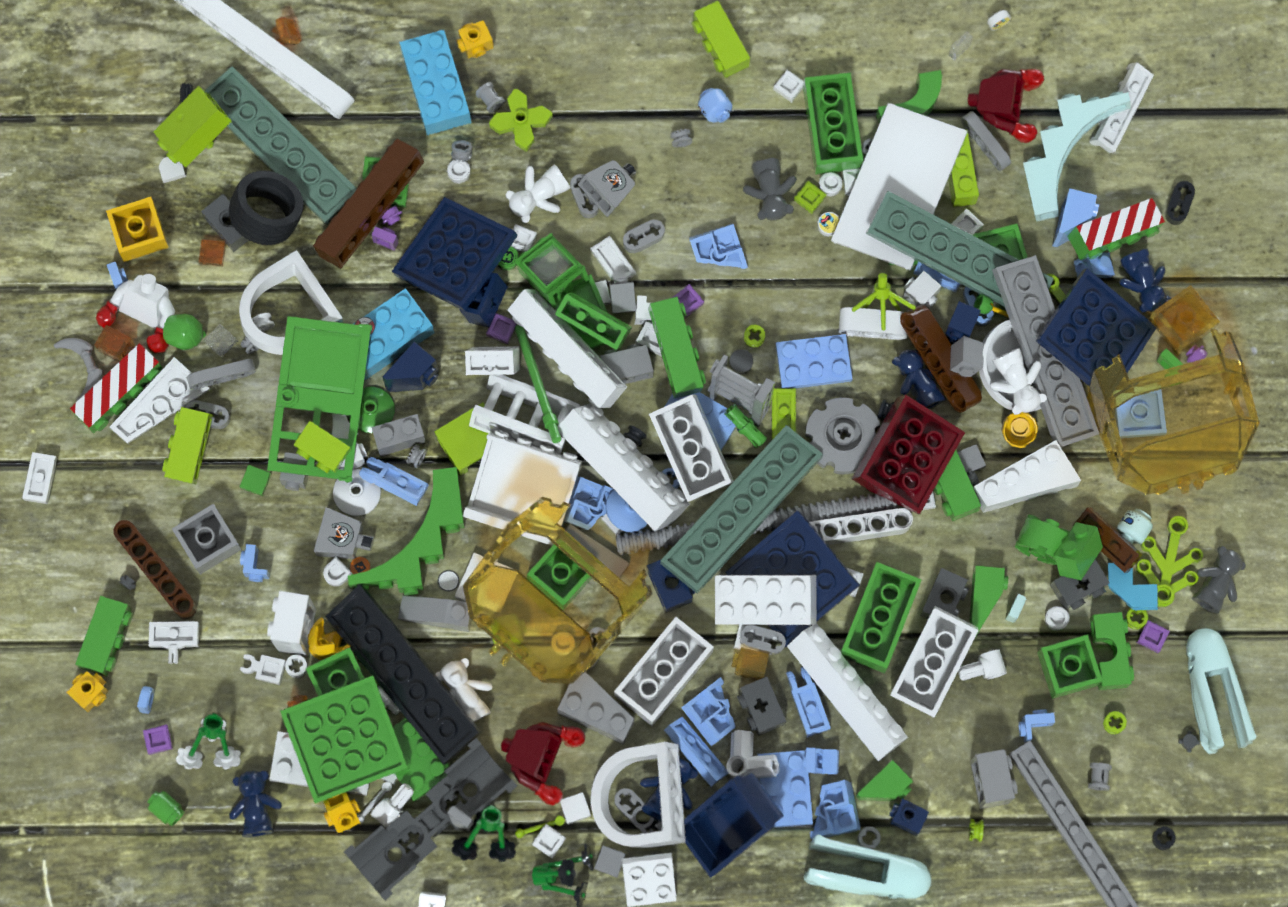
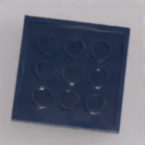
[392,197,518,311]
[1036,268,1157,400]
[725,510,860,647]

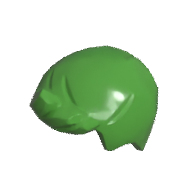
[163,314,206,350]

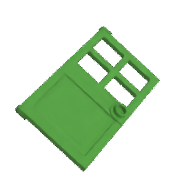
[267,316,372,483]

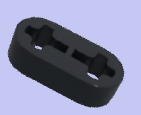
[1165,181,1195,225]

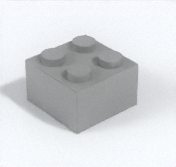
[172,504,242,575]
[970,749,1018,809]

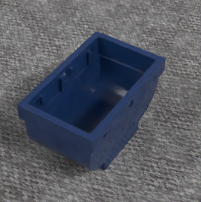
[684,773,784,878]

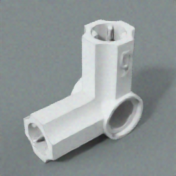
[726,730,779,779]

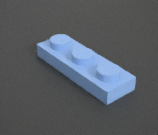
[664,717,728,786]

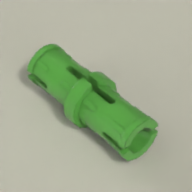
[724,404,767,448]

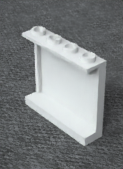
[463,430,582,546]

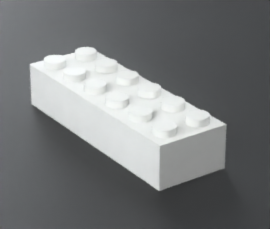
[558,403,690,531]

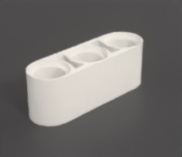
[839,307,907,340]

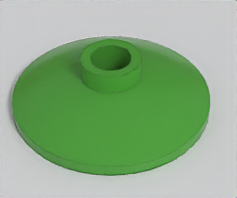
[348,387,395,433]

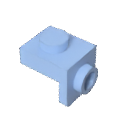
[1074,253,1115,278]
[240,544,270,582]
[1018,709,1055,742]
[803,748,839,774]

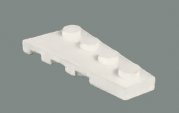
[109,357,210,444]

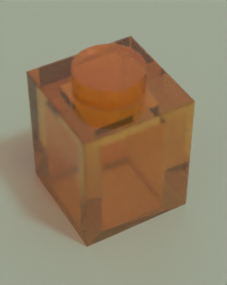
[94,325,135,362]

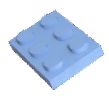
[775,334,852,389]
[664,392,736,451]
[757,750,813,827]

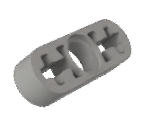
[961,111,1011,171]
[186,359,256,390]
[615,788,665,847]

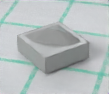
[447,806,473,830]

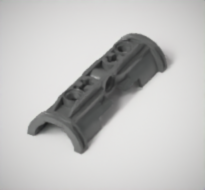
[344,738,518,901]

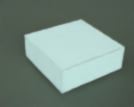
[1005,594,1026,623]

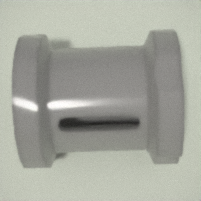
[475,82,505,113]
[1088,763,1112,791]

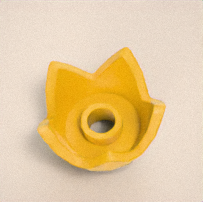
[308,617,351,660]

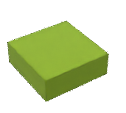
[794,181,827,214]

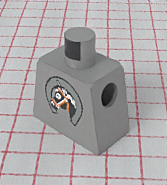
[578,160,636,217]
[314,508,374,559]

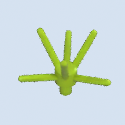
[851,273,916,331]

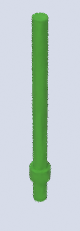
[515,325,562,443]

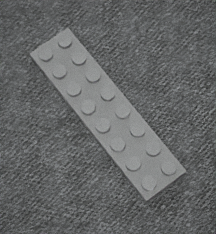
[992,255,1100,447]

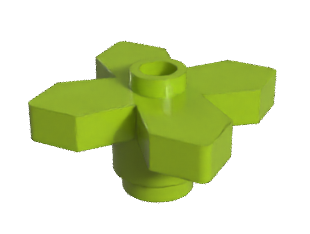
[489,89,553,151]

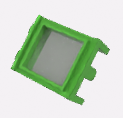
[515,233,589,307]

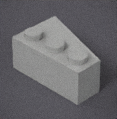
[557,666,634,745]

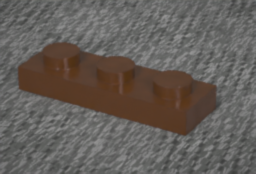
[1073,507,1143,573]

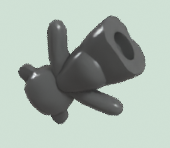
[743,158,797,221]
[1191,546,1246,614]

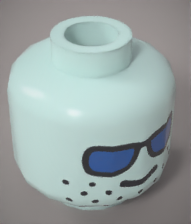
[1117,509,1153,544]

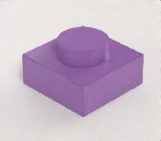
[372,227,399,251]

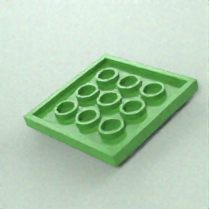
[280,675,408,804]

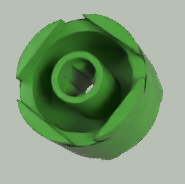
[1015,514,1070,565]

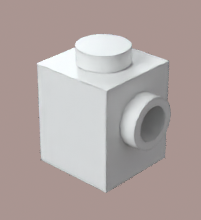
[903,271,941,309]

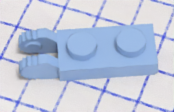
[359,457,429,506]
[786,667,831,737]

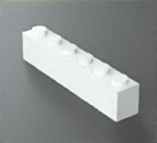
[508,289,627,408]
[787,624,908,761]

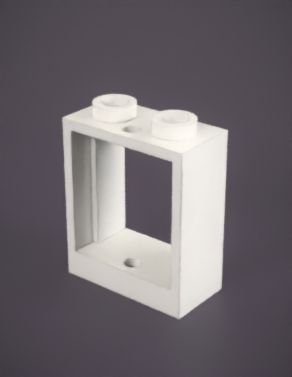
[465,346,520,375]

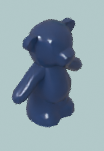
[1120,248,1172,312]
[892,349,945,409]
[640,758,698,822]
[229,770,282,838]

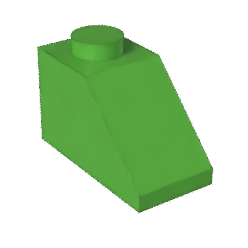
[856,760,913,801]

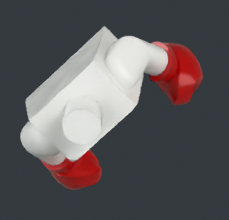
[96,274,175,354]

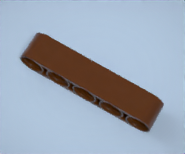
[900,304,982,412]
[113,520,197,619]

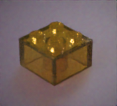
[1149,285,1220,356]

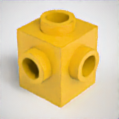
[456,20,494,59]
[66,671,108,712]
[323,792,361,833]

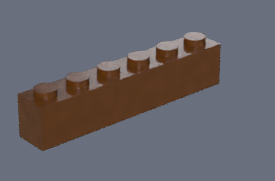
[313,139,424,269]

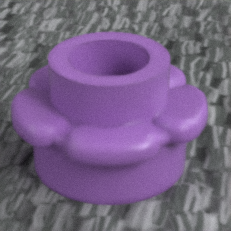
[381,206,402,226]
[1186,345,1208,367]

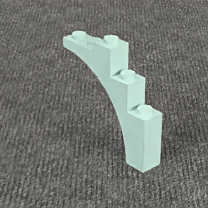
[1023,91,1131,222]

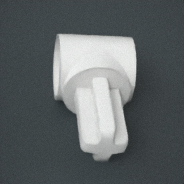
[958,650,1007,681]
[371,783,414,828]

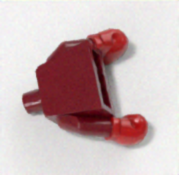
[968,69,1045,143]
[501,722,586,806]

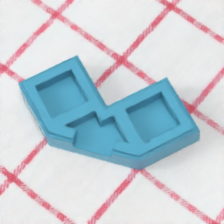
[1108,563,1158,610]

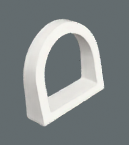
[239,250,343,355]
[591,742,685,848]

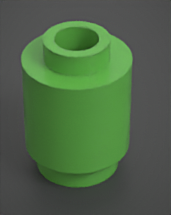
[147,791,185,827]

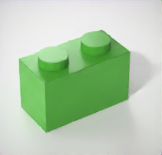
[1054,522,1103,580]

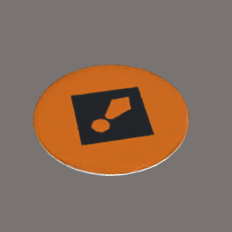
[350,557,370,575]

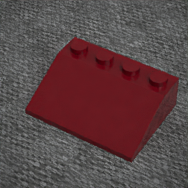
[852,395,965,515]

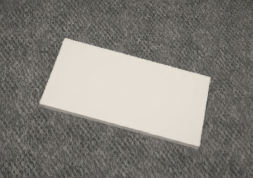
[831,103,967,270]

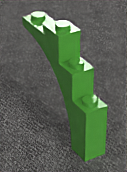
[348,467,464,596]

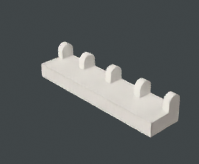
[1089,62,1154,153]

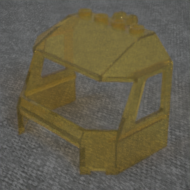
[1087,329,1260,495]
[463,497,653,684]

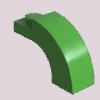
[876,70,942,124]

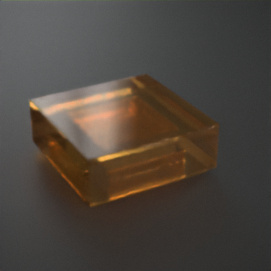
[199,239,226,266]

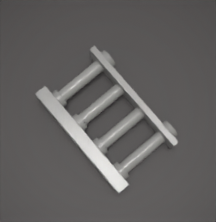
[708,355,775,427]

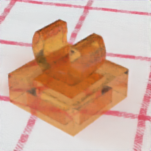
[272,16,302,45]

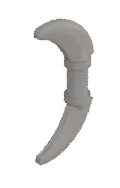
[54,338,103,401]

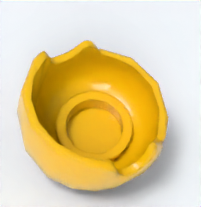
[1001,412,1038,448]

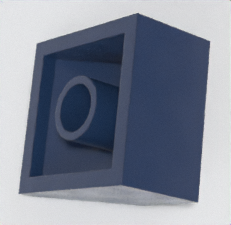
[382,342,439,392]

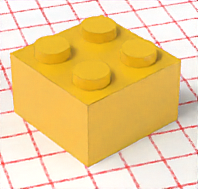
[106,197,169,262]

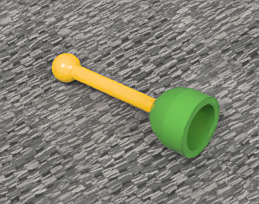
[973,294,1009,318]

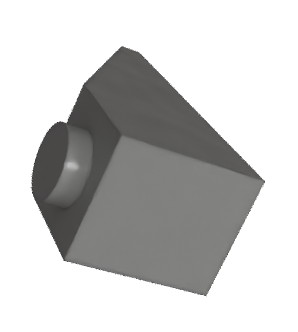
[398,596,474,632]

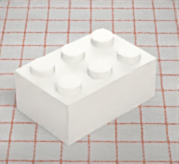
[267,591,316,656]

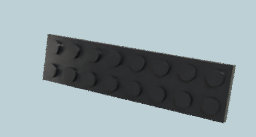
[325,584,481,764]

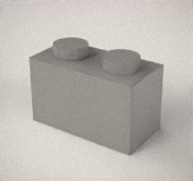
[601,344,653,384]
[371,414,426,457]

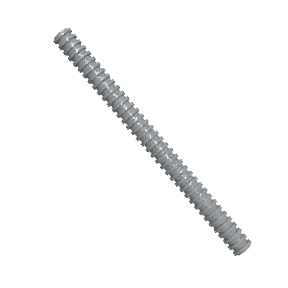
[615,494,898,556]

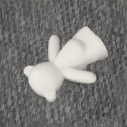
[505,165,570,223]
[990,348,1047,415]
[435,658,493,722]

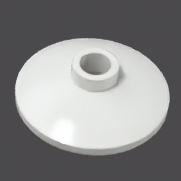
[333,469,381,516]

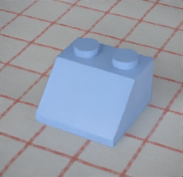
[1052,189,1099,248]

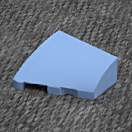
[689,223,748,269]
[564,477,614,530]
[681,677,735,746]
[810,780,861,839]

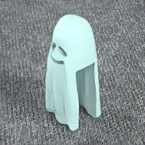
[1186,628,1256,754]
[804,834,931,899]

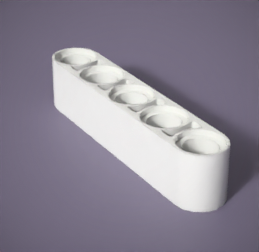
[809,508,913,545]

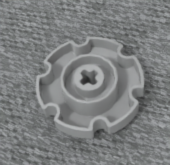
[805,398,880,474]

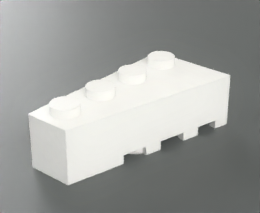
[974,440,1081,513]

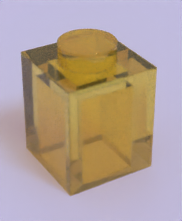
[731,647,769,680]

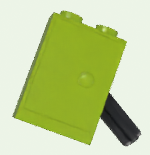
[153,83,232,167]

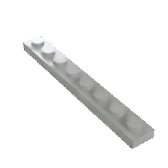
[1009,741,1138,907]

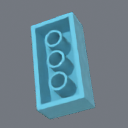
[399,30,471,135]
[354,288,434,381]

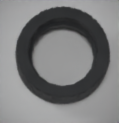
[228,170,304,245]

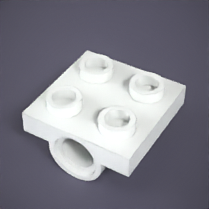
[622,853,676,907]

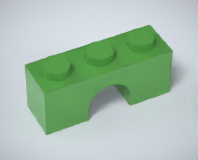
[1089,612,1134,690]

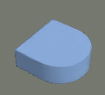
[137,686,154,714]

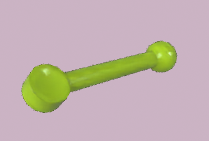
[515,816,565,838]

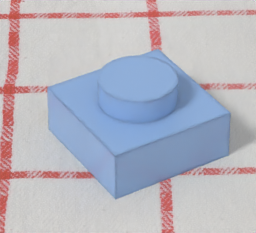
[107,262,128,290]

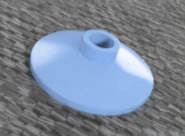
[605,490,647,532]

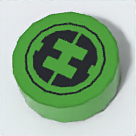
[498,246,519,270]

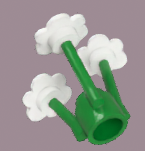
[176,713,241,770]

